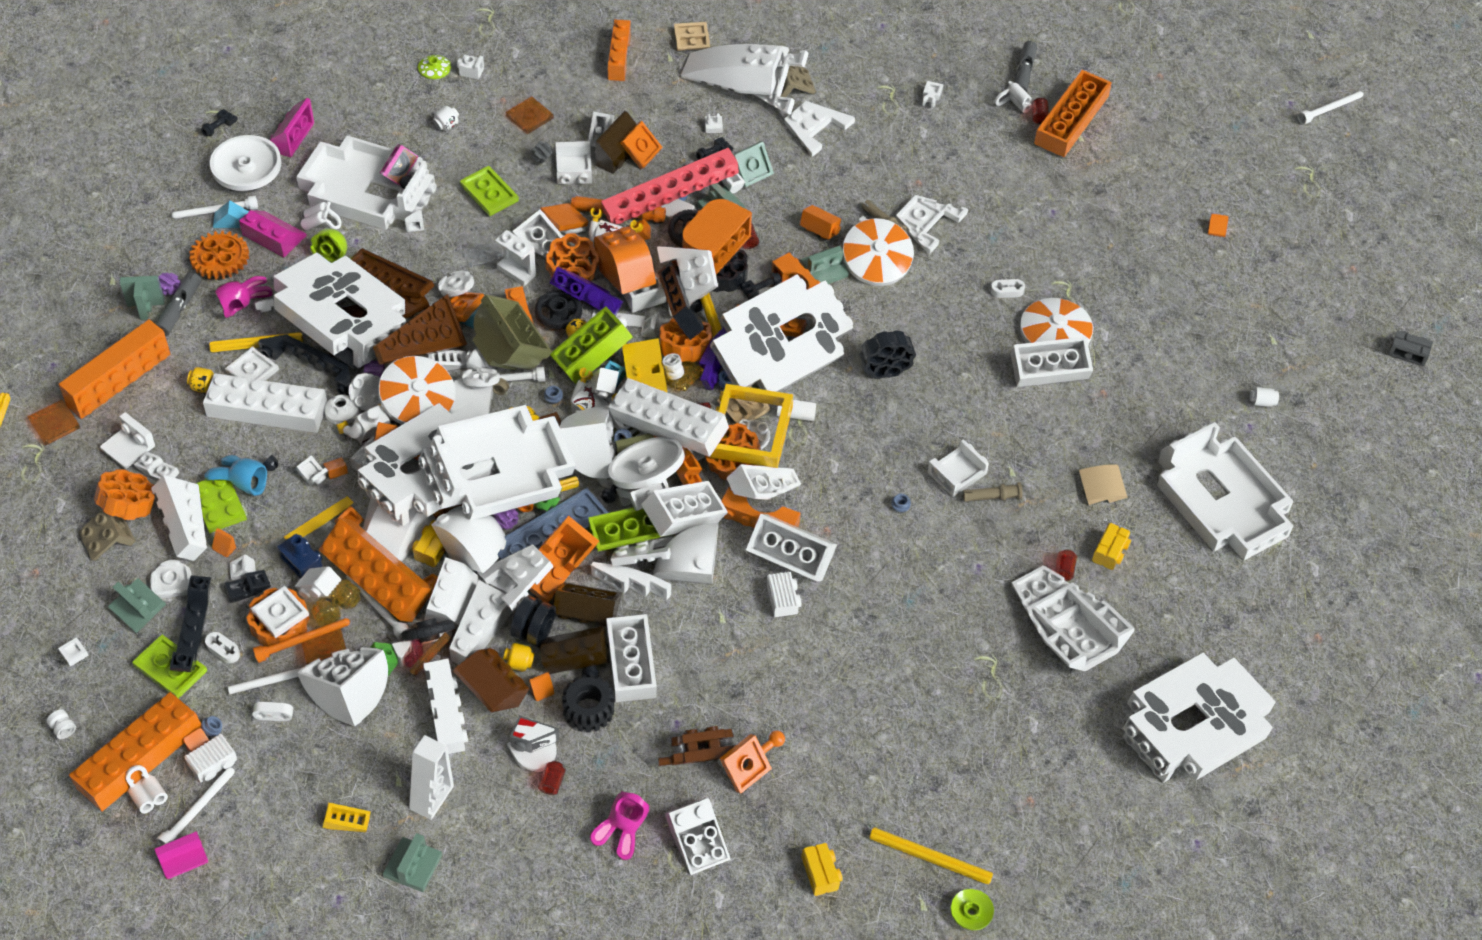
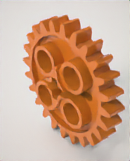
[189,230,249,280]

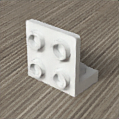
[100,412,155,469]

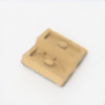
[674,22,710,51]
[717,386,771,423]
[1079,465,1128,505]

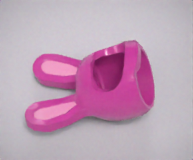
[215,276,273,318]
[589,791,649,860]

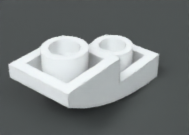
[134,452,179,481]

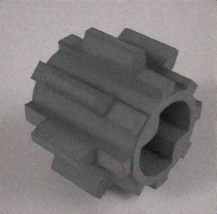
[530,141,553,164]

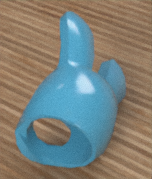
[204,455,267,496]

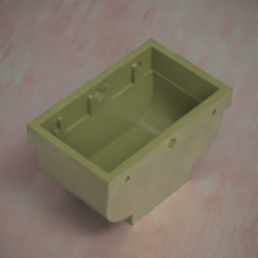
[472,294,552,370]

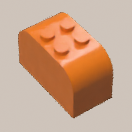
[683,199,752,274]
[594,226,656,294]

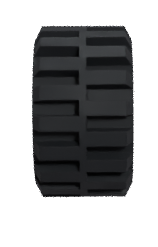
[562,675,614,732]

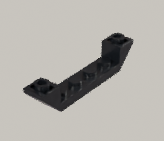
[658,260,704,340]
[258,334,351,395]
[170,575,211,672]

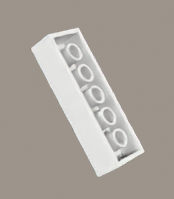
[203,373,327,433]
[608,378,729,457]

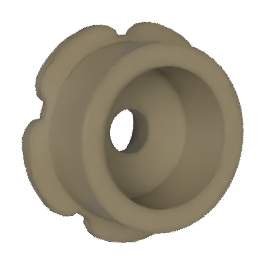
[493,378,509,395]

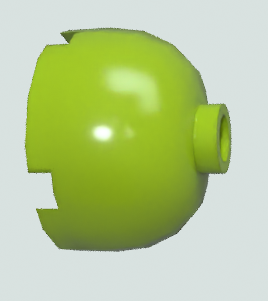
[310,228,347,263]

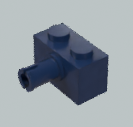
[277,534,322,579]

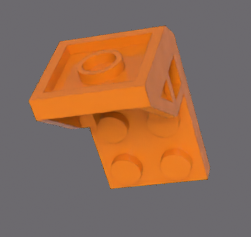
[529,516,599,603]

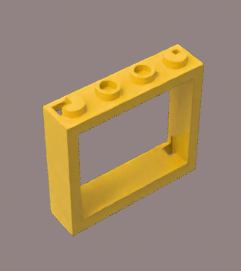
[710,384,793,468]

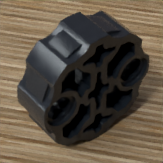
[712,249,748,292]
[859,330,916,379]

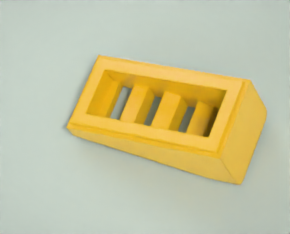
[322,802,371,832]

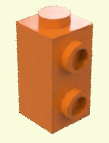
[800,205,841,239]

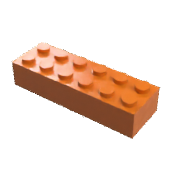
[1034,70,1112,157]
[59,319,171,419]
[319,518,434,622]
[69,692,202,812]

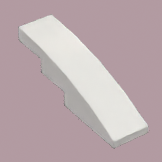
[591,562,671,600]

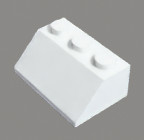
[425,557,482,629]

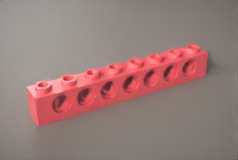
[601,148,739,225]

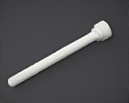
[1297,91,1363,125]
[172,195,258,219]
[456,367,545,382]
[346,575,411,641]
[156,767,234,846]

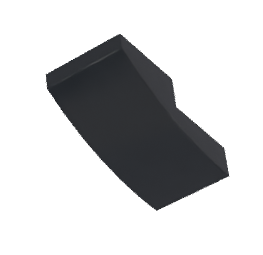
[224,570,271,603]

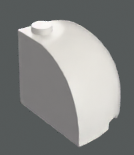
[559,405,616,479]
[431,506,506,573]
[653,523,719,584]
[297,647,388,726]

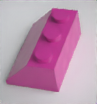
[270,98,314,158]
[239,210,307,258]

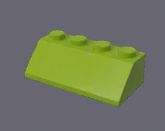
[550,306,633,384]
[588,507,674,551]

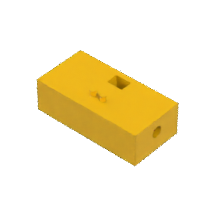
[622,338,668,393]

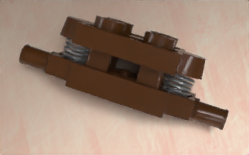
[658,726,736,767]

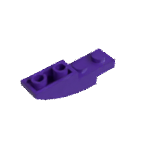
[550,267,623,316]
[699,327,727,390]

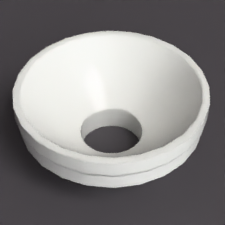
[325,395,360,425]

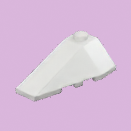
[513,210,574,264]
[727,465,801,500]

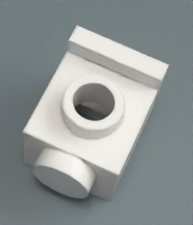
[457,55,484,80]

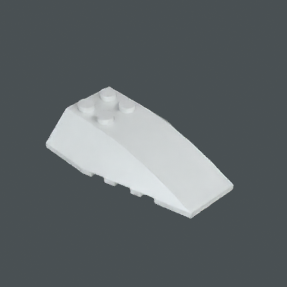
[681,44,789,95]
[363,459,437,562]
[1012,565,1135,671]

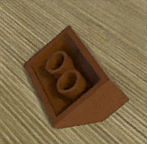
[453,648,530,713]

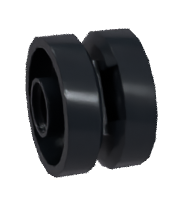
[510,595,556,647]

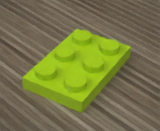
[460,166,519,216]
[195,479,247,534]
[132,634,207,699]

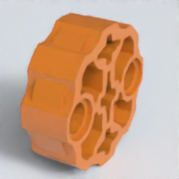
[545,233,599,281]
[659,318,713,362]
[705,423,761,481]
[94,469,156,520]
[247,588,309,647]

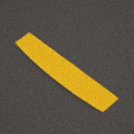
[284,496,354,540]

